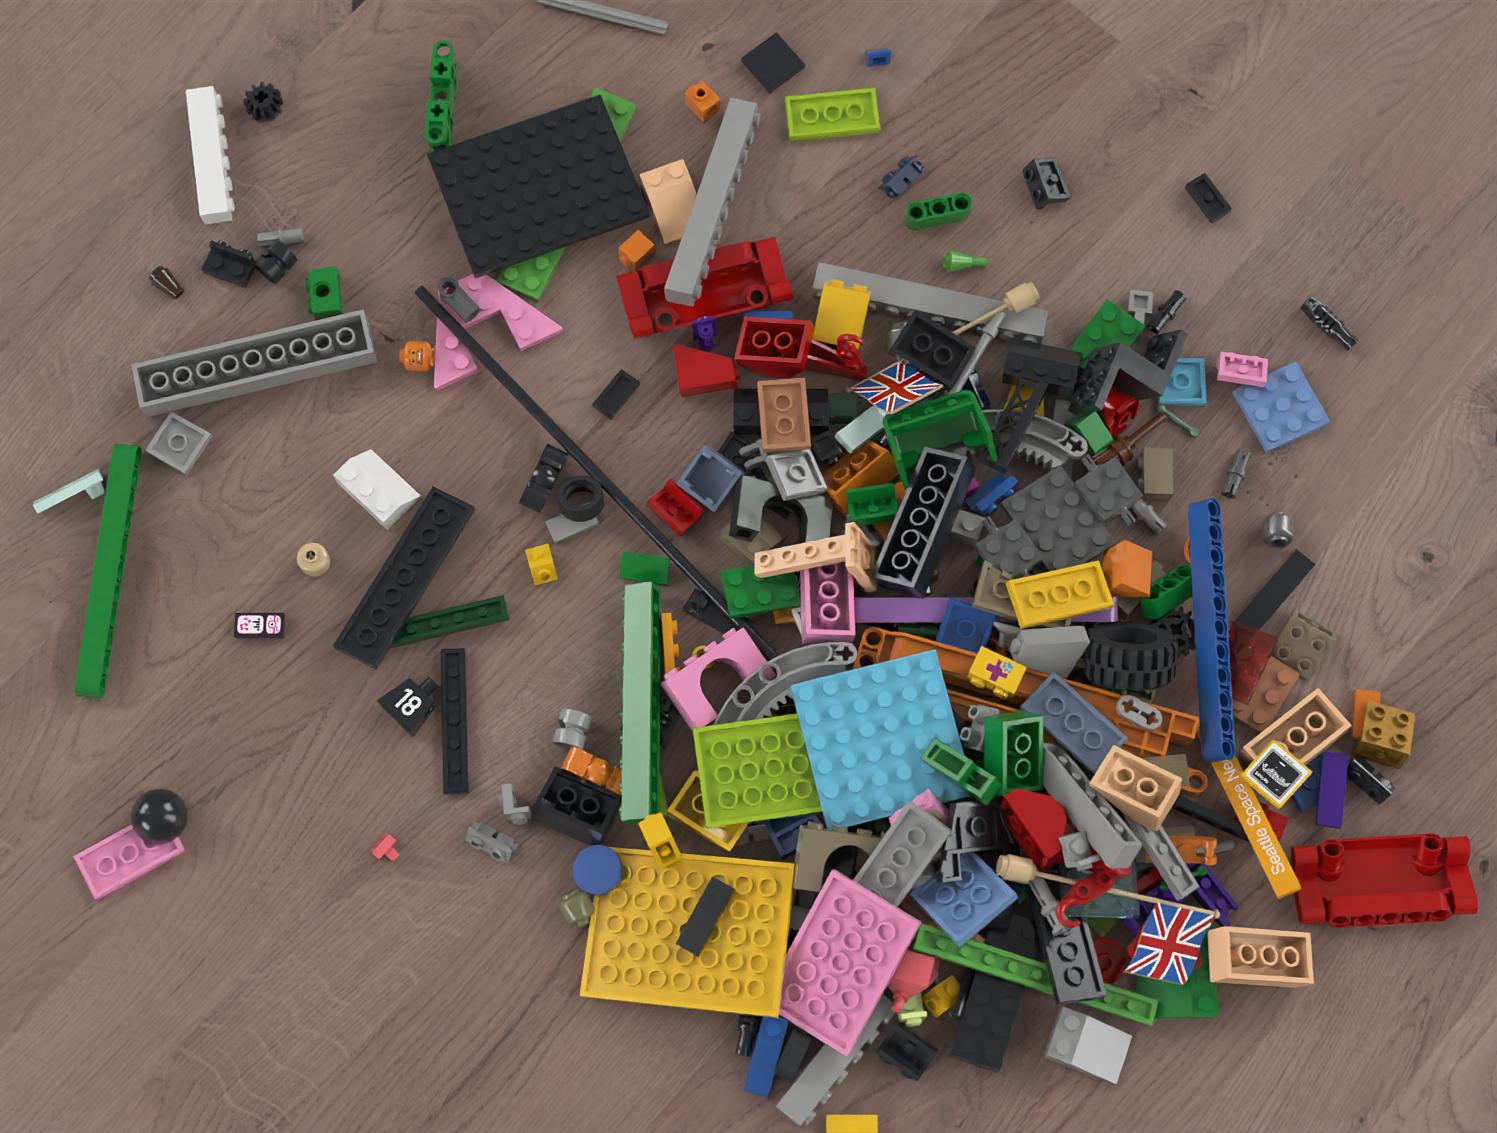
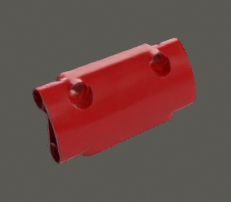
[616,237,793,339]
[1291,833,1478,928]

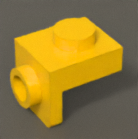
[525,544,558,585]
[922,975,960,1018]

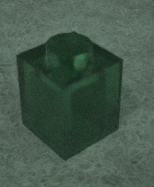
[829,393,862,424]

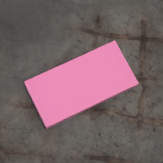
[73,824,186,900]

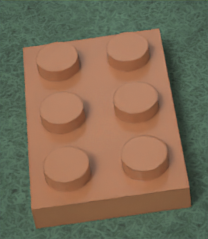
[757,378,811,452]
[1232,648,1300,734]

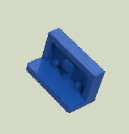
[965,473,1018,517]

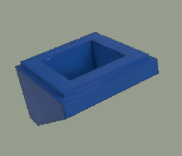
[865,48,891,67]

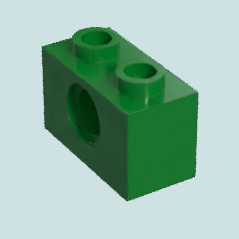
[305,266,344,320]

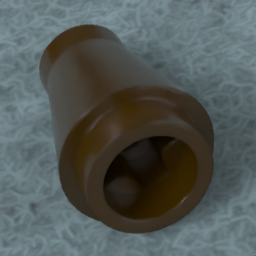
[149,265,184,300]

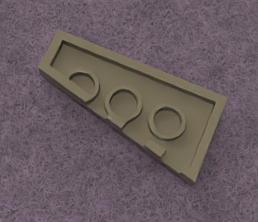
[972,560,1072,629]

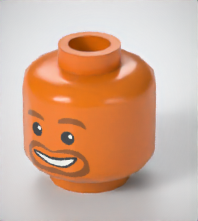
[399,341,435,372]

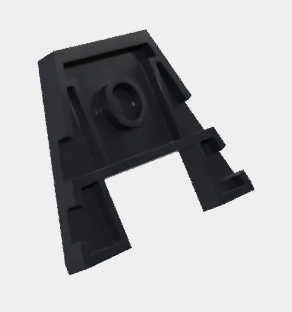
[937,799,1017,882]

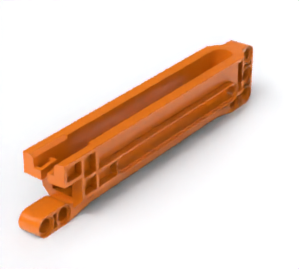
[853,627,1207,797]

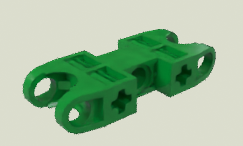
[425,40,458,152]

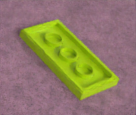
[785,88,881,142]

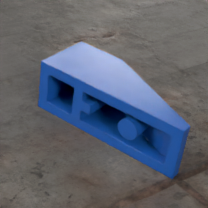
[744,1016,789,1097]

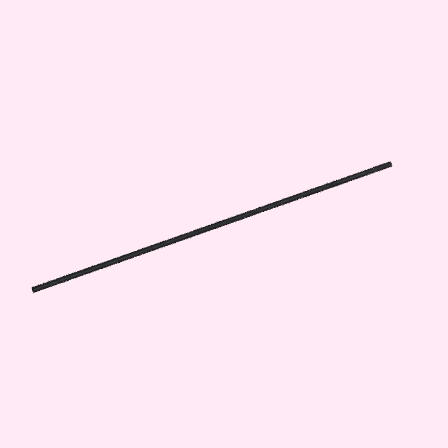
[415,286,779,661]

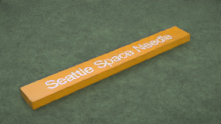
[1196,720,1301,899]

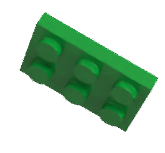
[1069,299,1145,370]
[720,565,801,619]

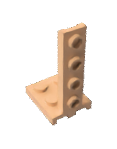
[755,522,876,593]

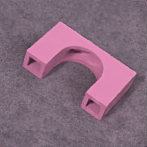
[660,627,776,732]

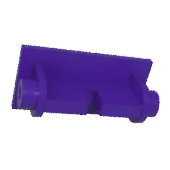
[692,316,716,352]

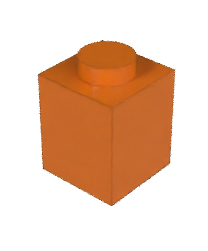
[618,230,656,271]

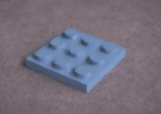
[1232,362,1330,453]
[910,852,1018,947]

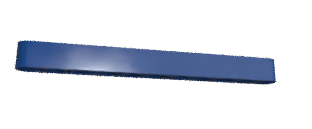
[1188,498,1235,763]

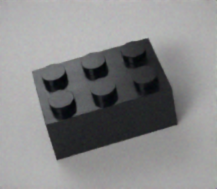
[887,310,976,391]

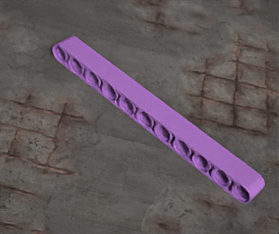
[854,597,1118,622]

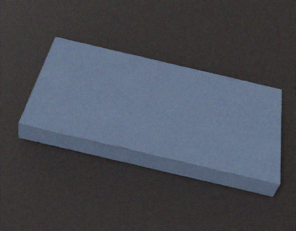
[1020,671,1129,775]

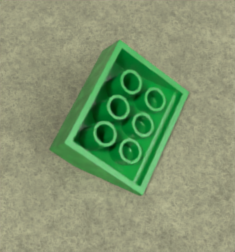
[1133,920,1218,1019]

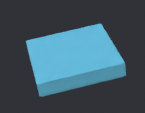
[1158,358,1207,406]

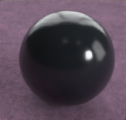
[131,789,188,844]

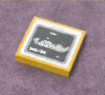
[1240,739,1312,810]

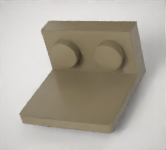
[1268,609,1337,680]

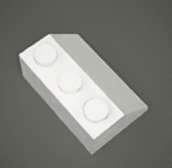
[333,449,421,530]

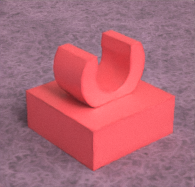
[370,833,400,861]

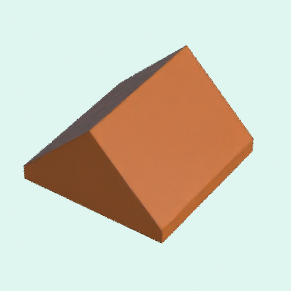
[1102,540,1153,597]

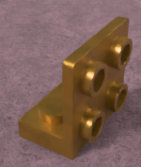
[1353,701,1415,769]

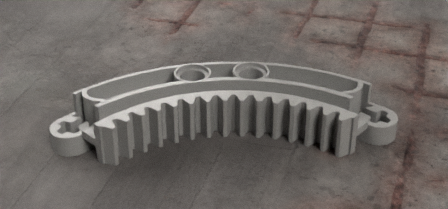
[906,409,1088,474]
[714,642,857,725]

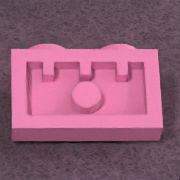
[1216,352,1268,387]

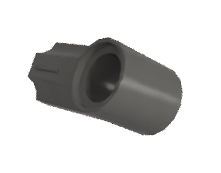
[438,277,481,323]

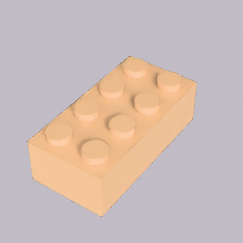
[1239,688,1351,766]
[1207,926,1314,988]

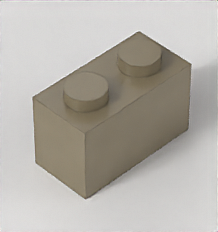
[1136,447,1173,501]

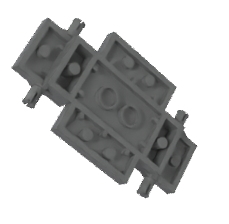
[975,454,1143,579]

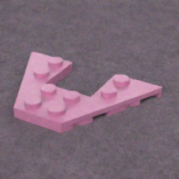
[434,274,563,391]

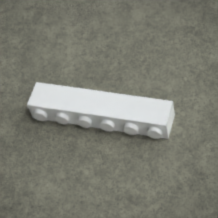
[186,86,235,225]

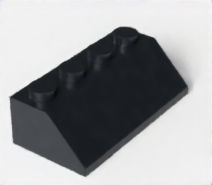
[733,389,829,435]

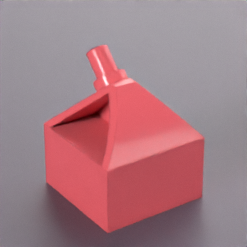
[887,941,940,1013]

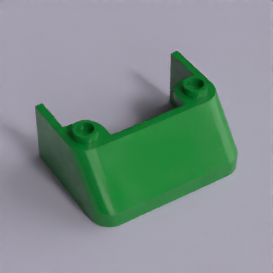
[882,390,997,489]

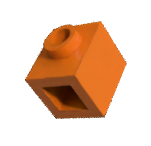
[685,80,721,123]

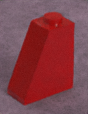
[673,345,741,397]

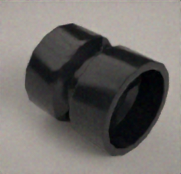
[253,240,298,285]

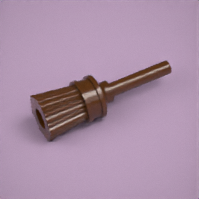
[1083,411,1167,472]

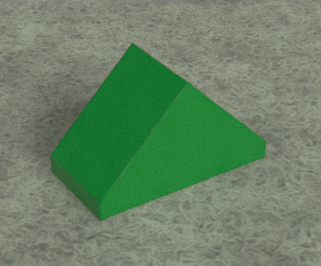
[1064,411,1114,455]

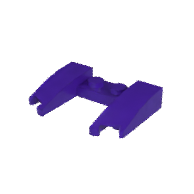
[1119,863,1239,937]

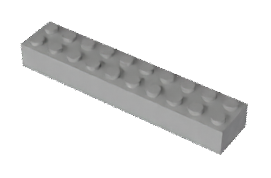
[131,309,378,417]

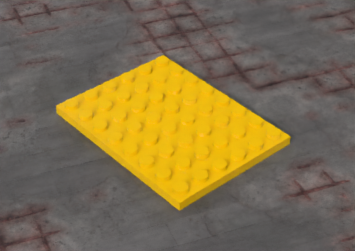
[580,847,795,1018]

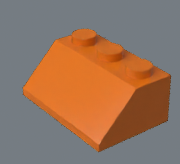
[821,440,898,516]

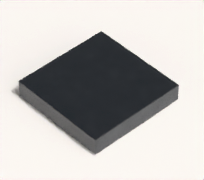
[741,32,805,94]

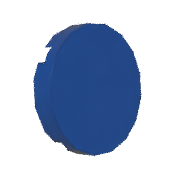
[573,845,623,895]

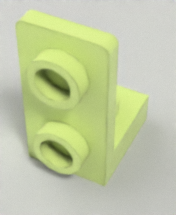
[898,992,927,1027]

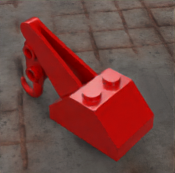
[734,317,868,381]
[1000,789,1132,928]

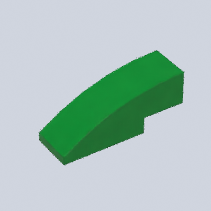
[920,738,1001,805]

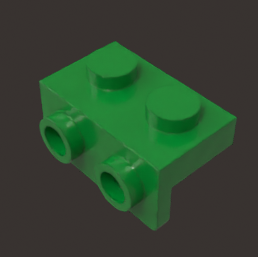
[846,483,899,526]

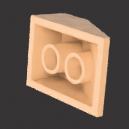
[640,159,697,245]
[1089,745,1182,832]

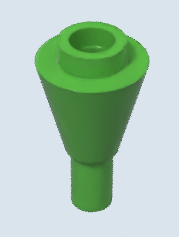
[942,249,987,273]

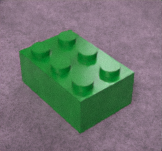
[984,711,1043,797]

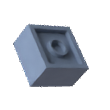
[677,445,748,512]

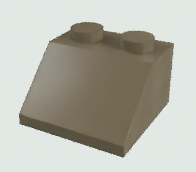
[720,515,788,566]

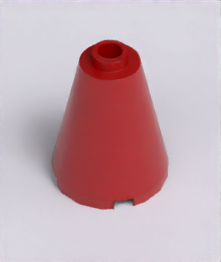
[1074,380,1140,437]

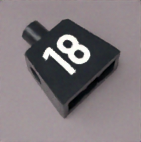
[377,677,439,738]

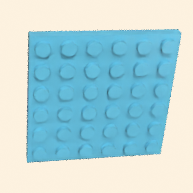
[790,649,971,830]

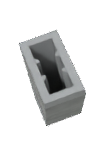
[1010,626,1090,679]

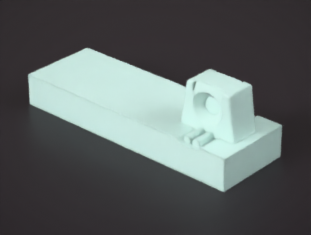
[835,405,888,454]
[33,468,105,513]

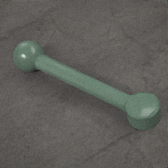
[1157,404,1199,437]

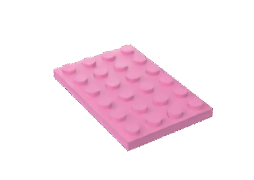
[779,869,921,1057]

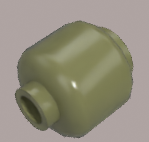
[558,888,595,927]

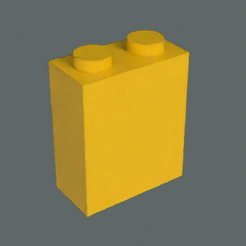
[812,279,872,349]

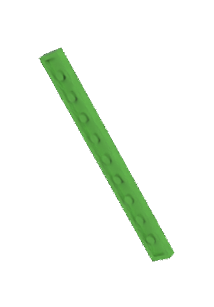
[912,924,1158,1026]

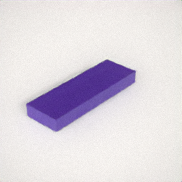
[1315,751,1349,829]

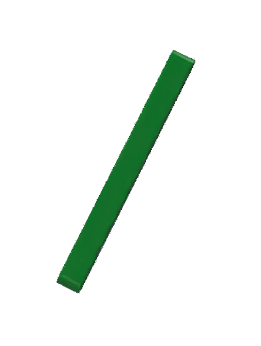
[75,444,142,698]

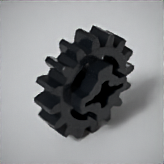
[1149,606,1196,659]

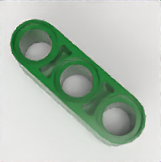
[905,193,972,230]
[1140,565,1193,619]

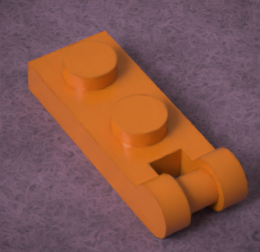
[1145,836,1217,865]

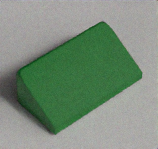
[619,551,670,586]

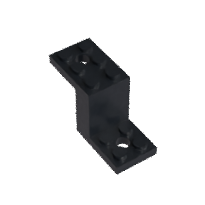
[1068,329,1188,415]

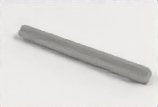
[537,0,668,35]

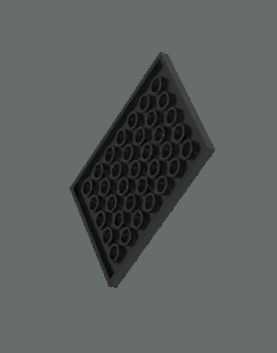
[427,94,650,278]

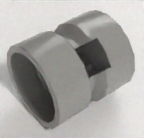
[552,709,592,750]

